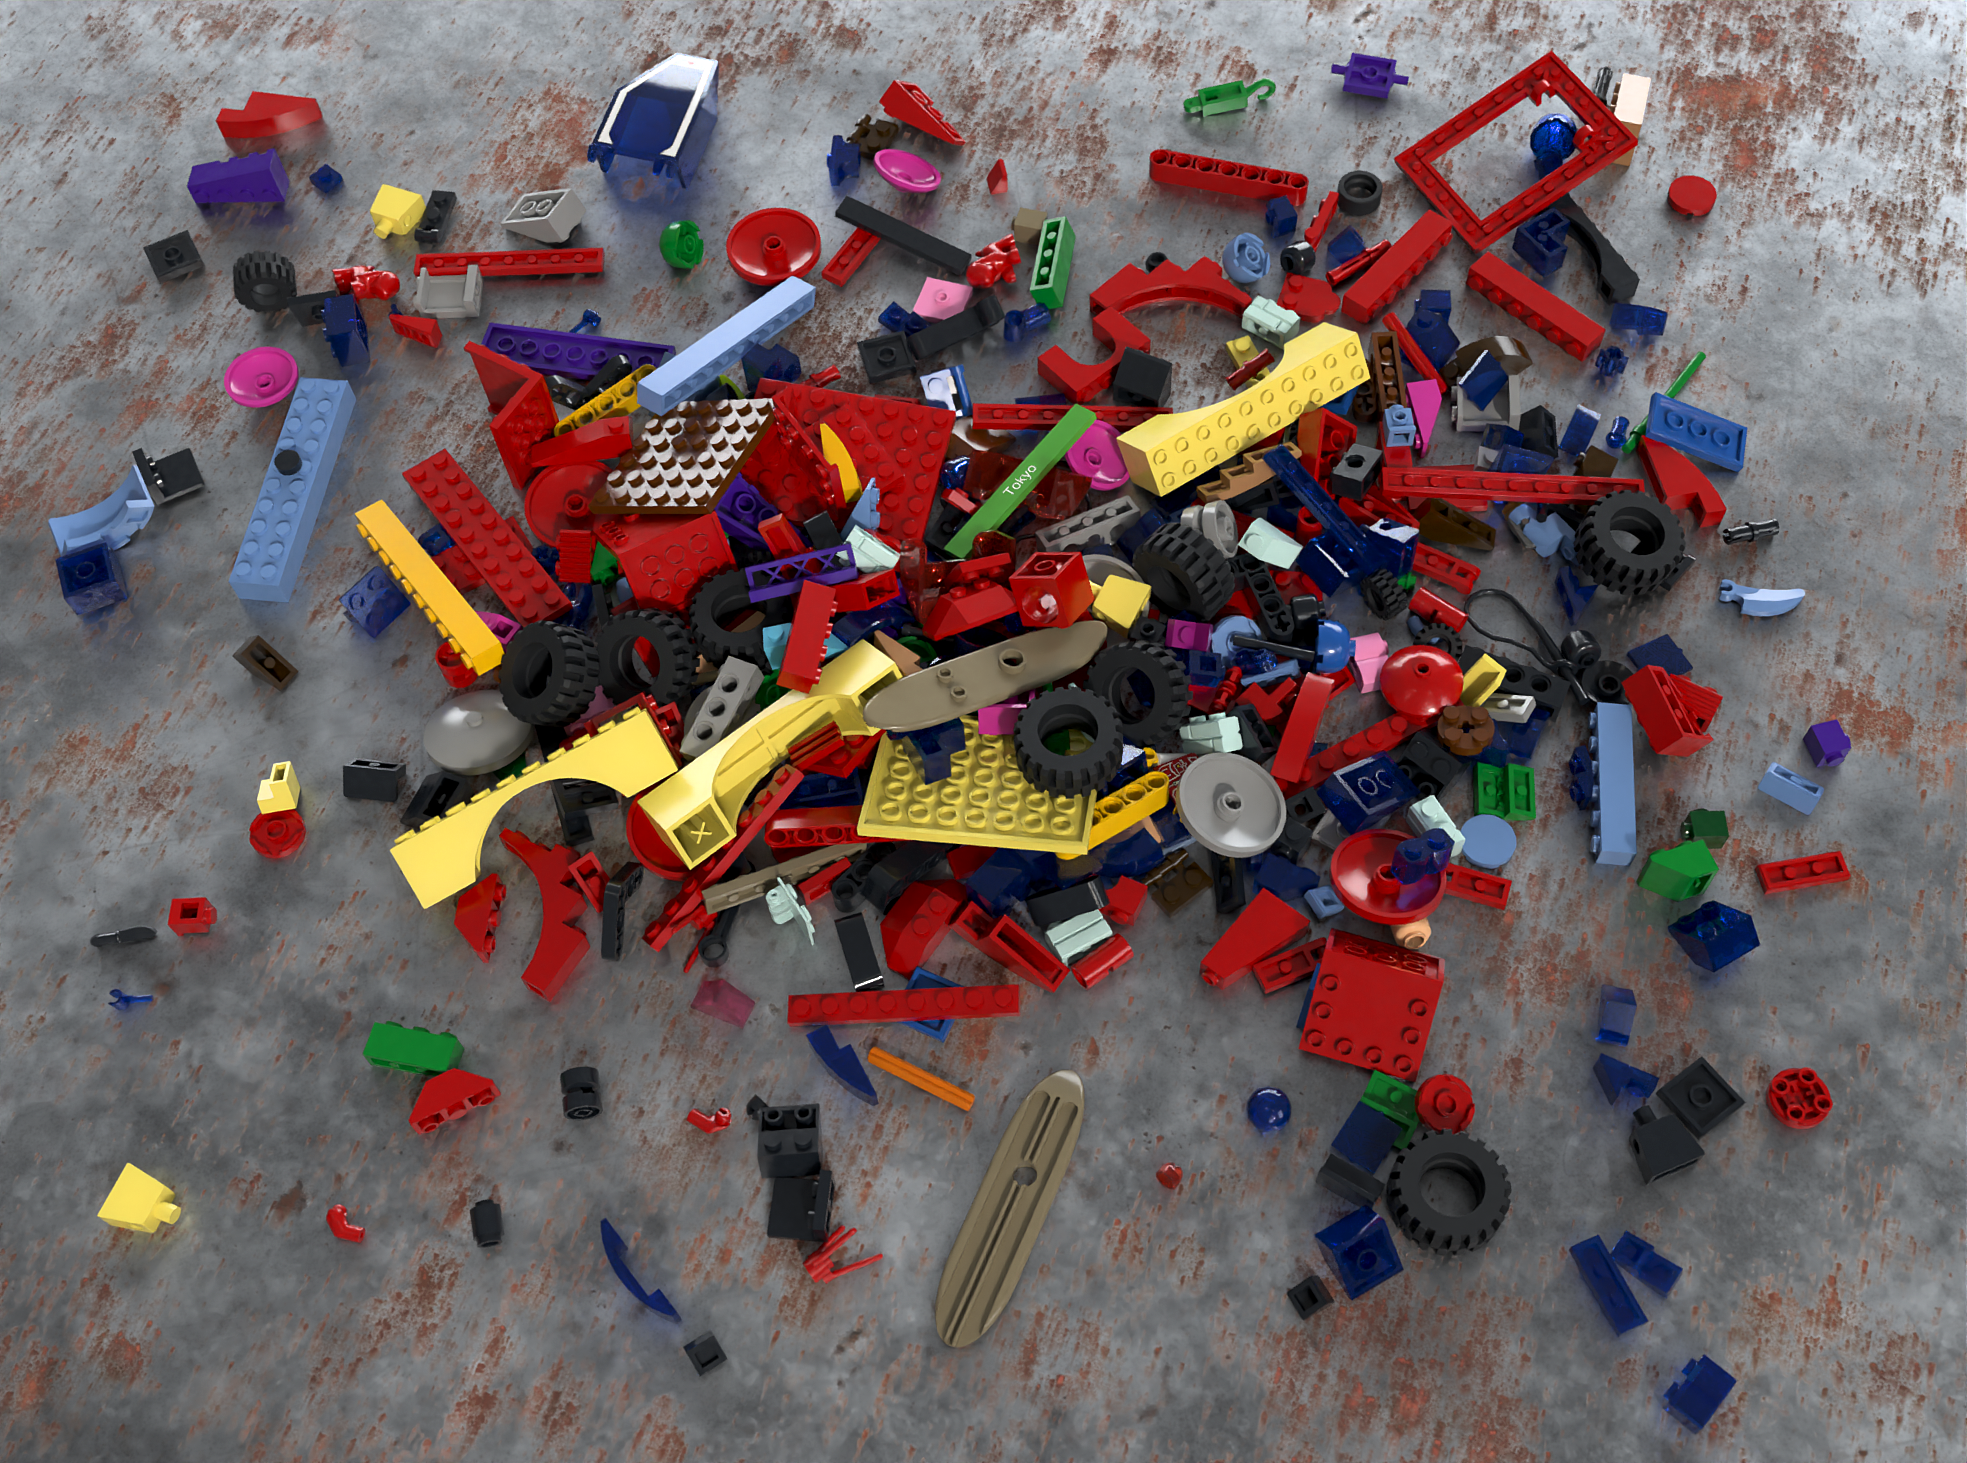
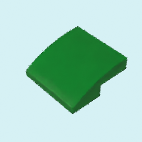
[1473,762,1536,821]
[1349,1070,1420,1150]

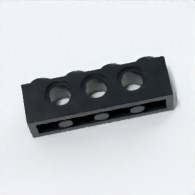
[1458,645,1571,722]

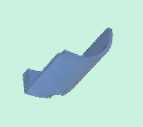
[48,465,155,565]

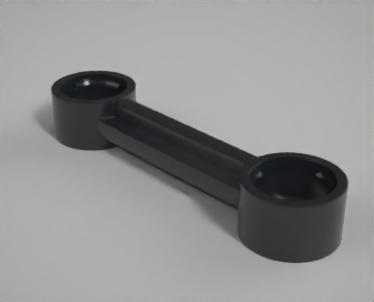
[698,861,756,968]

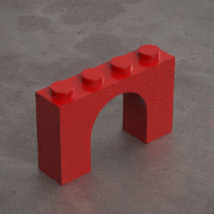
[1037,306,1151,405]

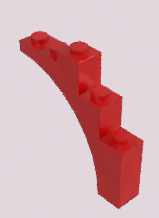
[1090,255,1252,319]
[758,513,837,668]
[499,827,590,1002]

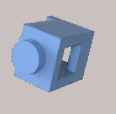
[1382,404,1416,447]

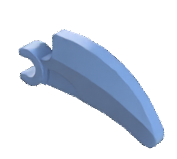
[1719,579,1805,617]

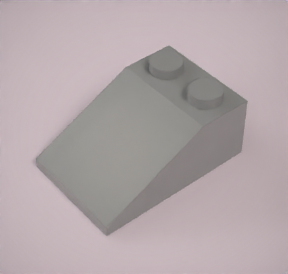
[500,188,587,243]

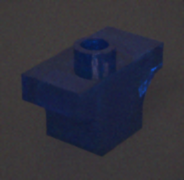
[826,135,862,186]

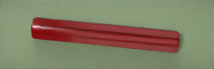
[1382,312,1448,395]

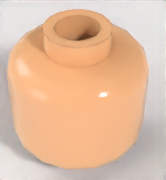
[1390,917,1431,949]

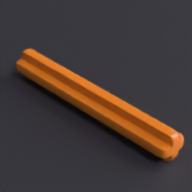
[867,1046,975,1111]

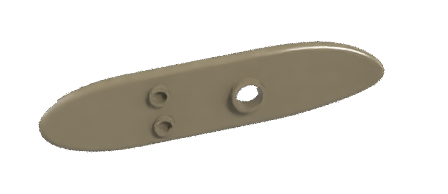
[862,621,1107,732]
[935,1069,1085,1347]

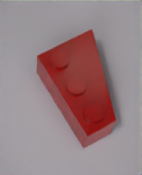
[1621,665,1714,757]

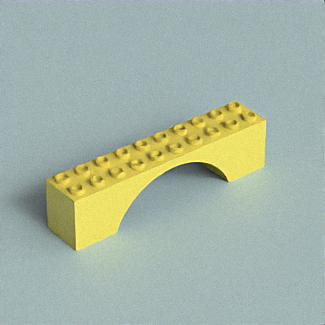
[1116,322,1370,497]
[637,639,903,870]
[390,707,678,909]

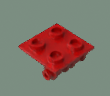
[1187,657,1243,715]

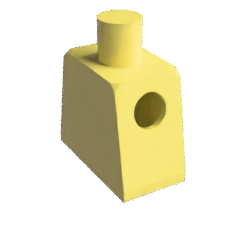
[370,184,426,239]
[1089,575,1151,639]
[97,1163,181,1233]

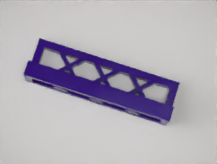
[745,543,859,603]

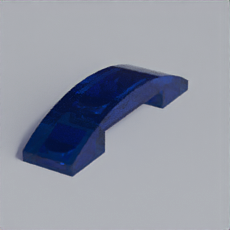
[831,600,915,647]
[600,1218,682,1324]

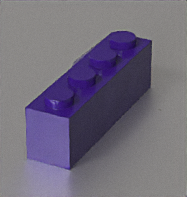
[714,472,813,555]

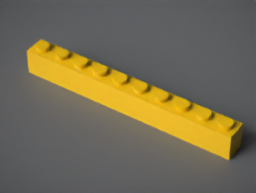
[355,499,505,676]

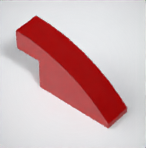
[216,91,322,138]
[1636,435,1727,528]
[1270,672,1335,784]
[948,901,1070,993]

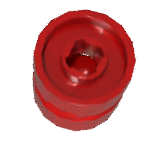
[435,641,478,688]

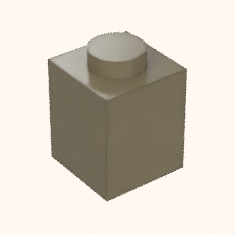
[1011,207,1048,245]

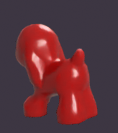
[966,233,1021,289]
[332,265,400,312]

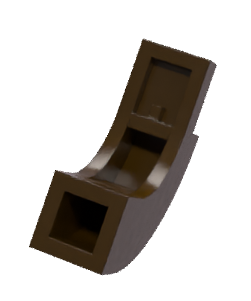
[1439,336,1533,391]

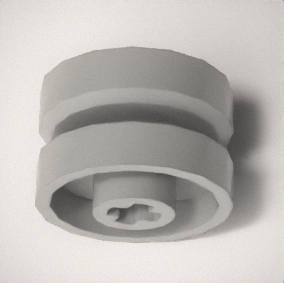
[1181,500,1238,559]

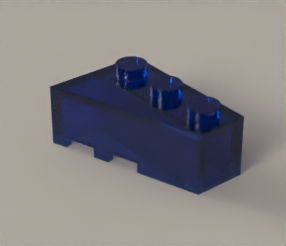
[779,767,864,810]

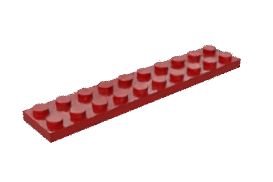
[402,448,573,628]

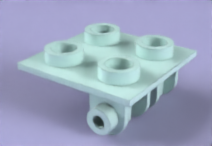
[766,877,815,945]

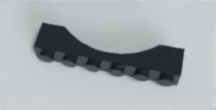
[1535,192,1640,306]

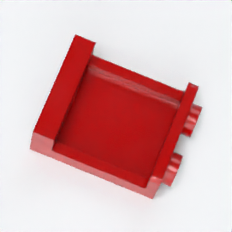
[770,845,852,906]

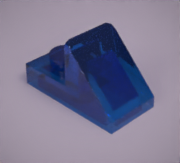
[1554,566,1598,626]
[1593,1053,1659,1105]

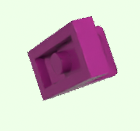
[1165,619,1214,652]

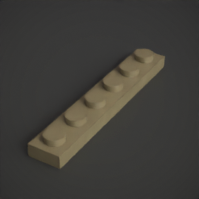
[702,843,867,915]

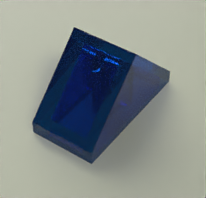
[1596,984,1637,1046]

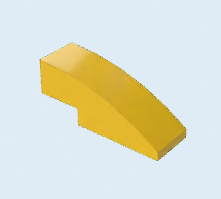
[820,423,863,503]

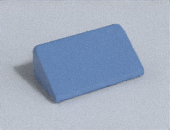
[1241,658,1301,689]
[1758,762,1825,815]

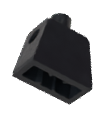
[1629,1105,1705,1185]

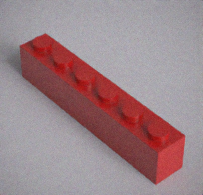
[1341,209,1453,325]
[1466,251,1606,362]

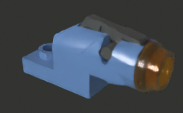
[1502,501,1581,567]

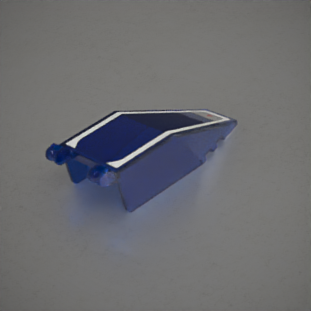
[587,53,719,189]

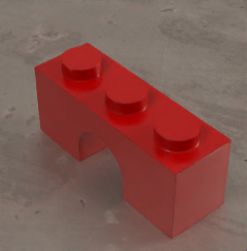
[1055,857,1148,926]

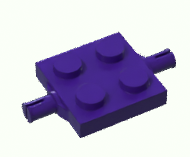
[1331,53,1409,99]

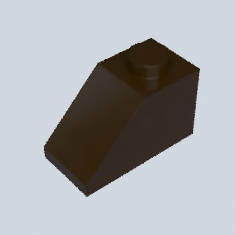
[232,635,298,691]

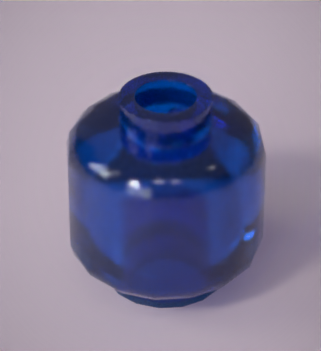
[940,455,979,491]

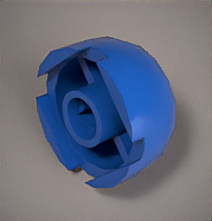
[1314,619,1356,674]

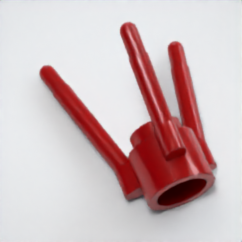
[671,900,718,973]
[802,1225,883,1284]

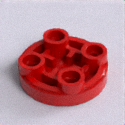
[1766,1067,1833,1129]

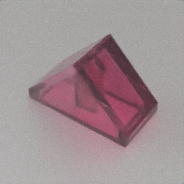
[691,980,756,1029]

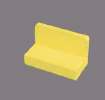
[1460,654,1507,707]

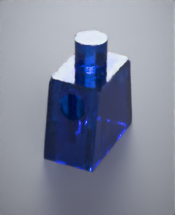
[1356,518,1420,580]

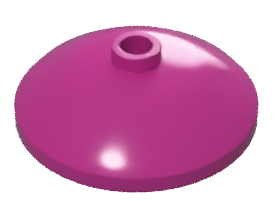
[873,149,941,193]
[224,347,299,408]
[1065,420,1130,491]

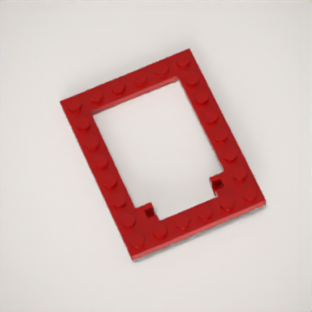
[1394,50,1638,255]

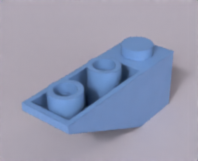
[840,478,880,543]

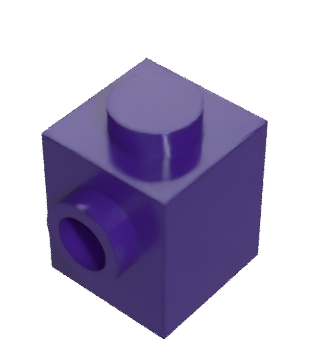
[1803,720,1851,767]

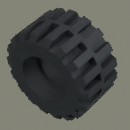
[233,251,297,313]

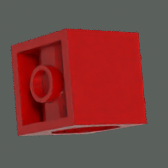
[1009,552,1095,629]

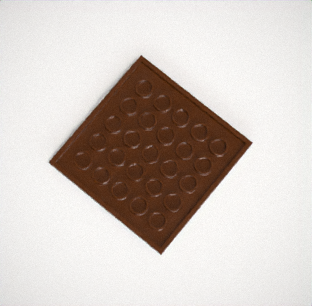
[588,398,776,514]

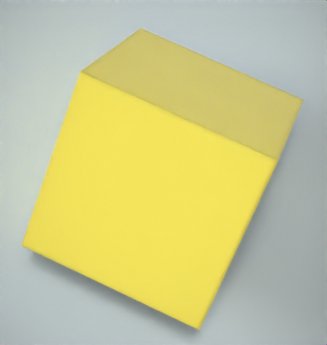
[257,761,300,814]

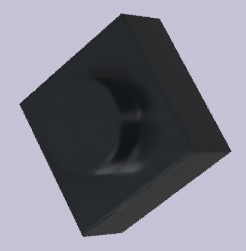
[683,1329,727,1376]

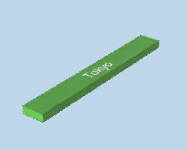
[944,404,1097,562]

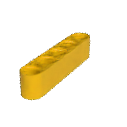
[554,364,656,437]
[1055,771,1169,860]

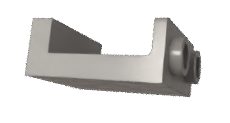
[413,265,483,319]
[1451,375,1521,432]

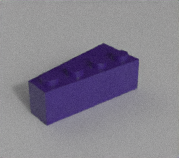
[187,148,290,203]

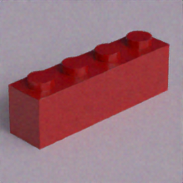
[776,580,838,694]

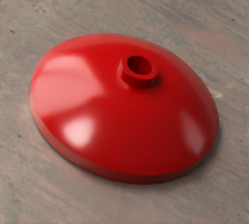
[1380,645,1464,718]

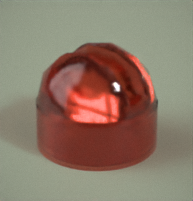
[1156,1162,1183,1190]

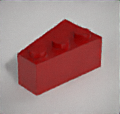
[1334,482,1420,559]

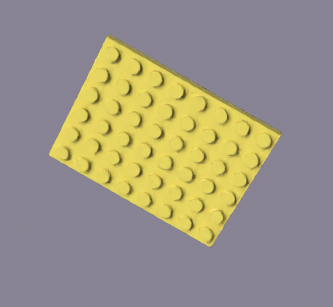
[857,715,1097,855]

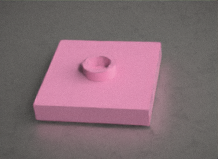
[912,277,973,323]

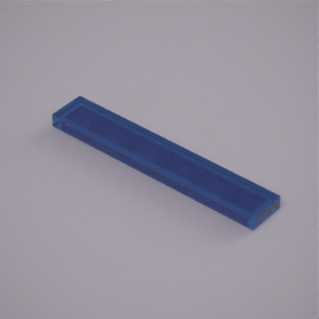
[1262,444,1388,576]

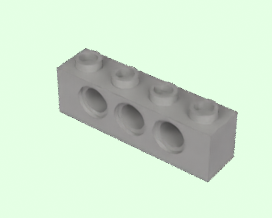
[1035,495,1142,556]
[680,656,765,763]

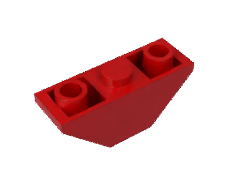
[454,873,507,963]
[409,1068,501,1135]

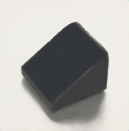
[722,851,753,883]
[1286,1275,1335,1321]

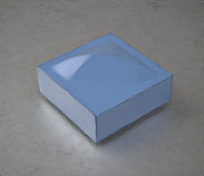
[1304,884,1344,919]

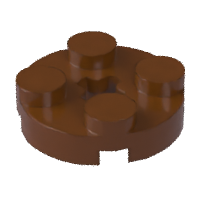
[1437,706,1495,756]

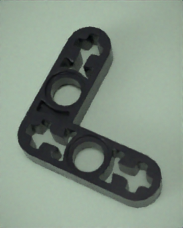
[545,355,632,411]
[601,861,644,961]

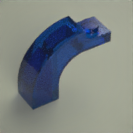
[1078,828,1165,878]

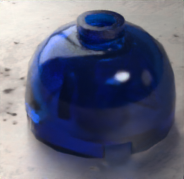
[1530,113,1578,162]

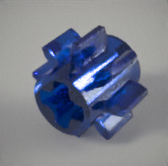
[1595,346,1629,378]
[532,544,560,575]

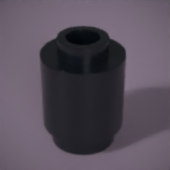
[470,1199,504,1248]

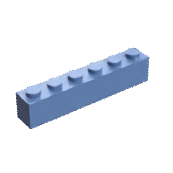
[1588,702,1637,866]

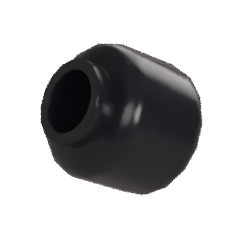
[1280,241,1316,275]
[1286,593,1326,631]
[1560,630,1602,670]

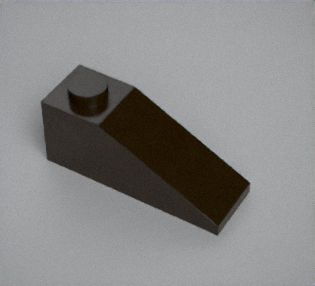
[1572,445,1619,515]
[1413,497,1496,551]

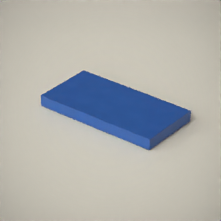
[1645,392,1747,472]

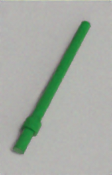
[1621,351,1706,454]

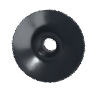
[1581,660,1633,705]

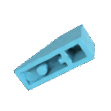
[763,623,852,670]

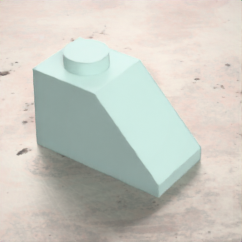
[1238,517,1303,569]

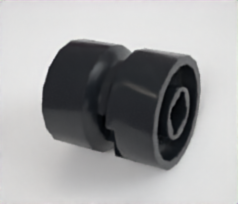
[560,1066,603,1120]

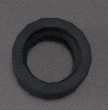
[1337,170,1383,216]

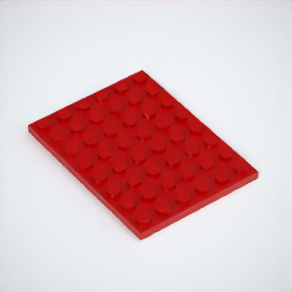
[740,378,956,548]

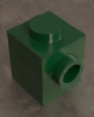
[1680,808,1729,849]

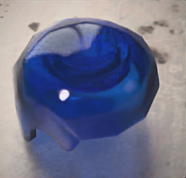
[1246,1086,1292,1133]

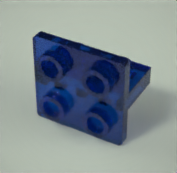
[339,566,411,638]

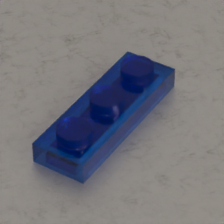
[1569,1234,1649,1337]

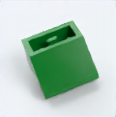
[1636,839,1719,902]

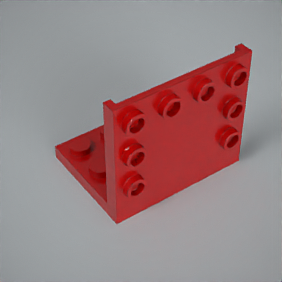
[463,341,559,491]
[772,392,905,520]
[594,510,739,614]
[1298,928,1445,1083]

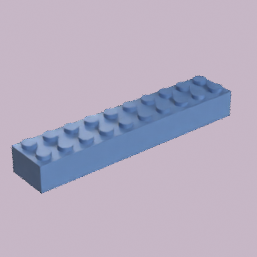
[229,377,356,603]

